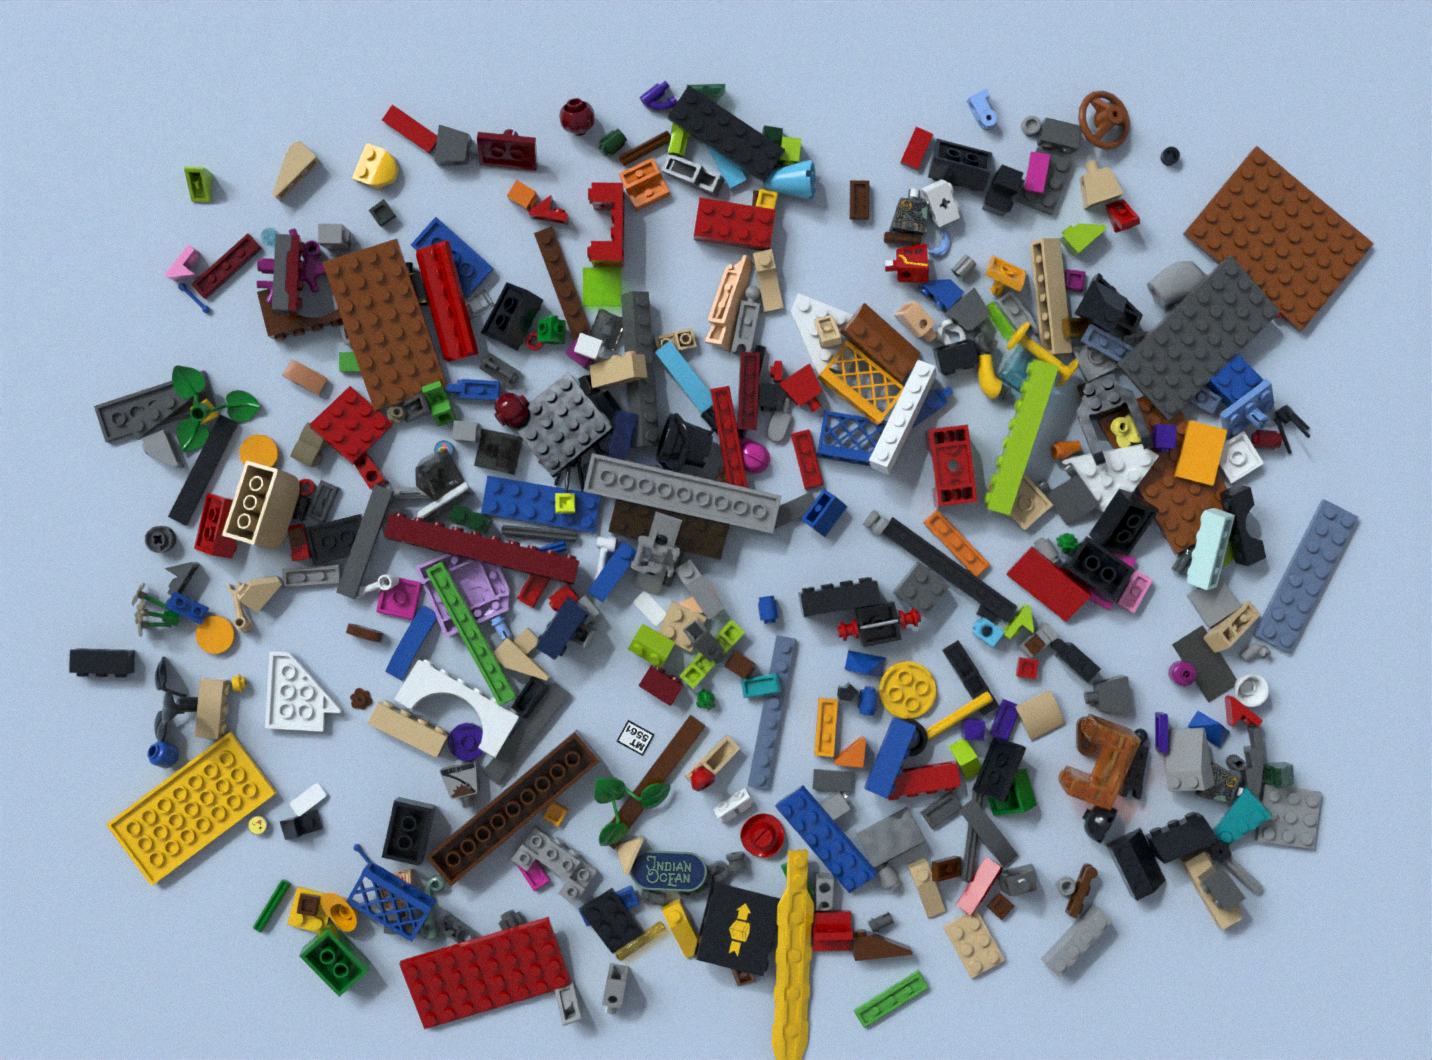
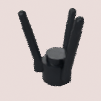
[1273,404,1310,454]
[554,458,584,493]

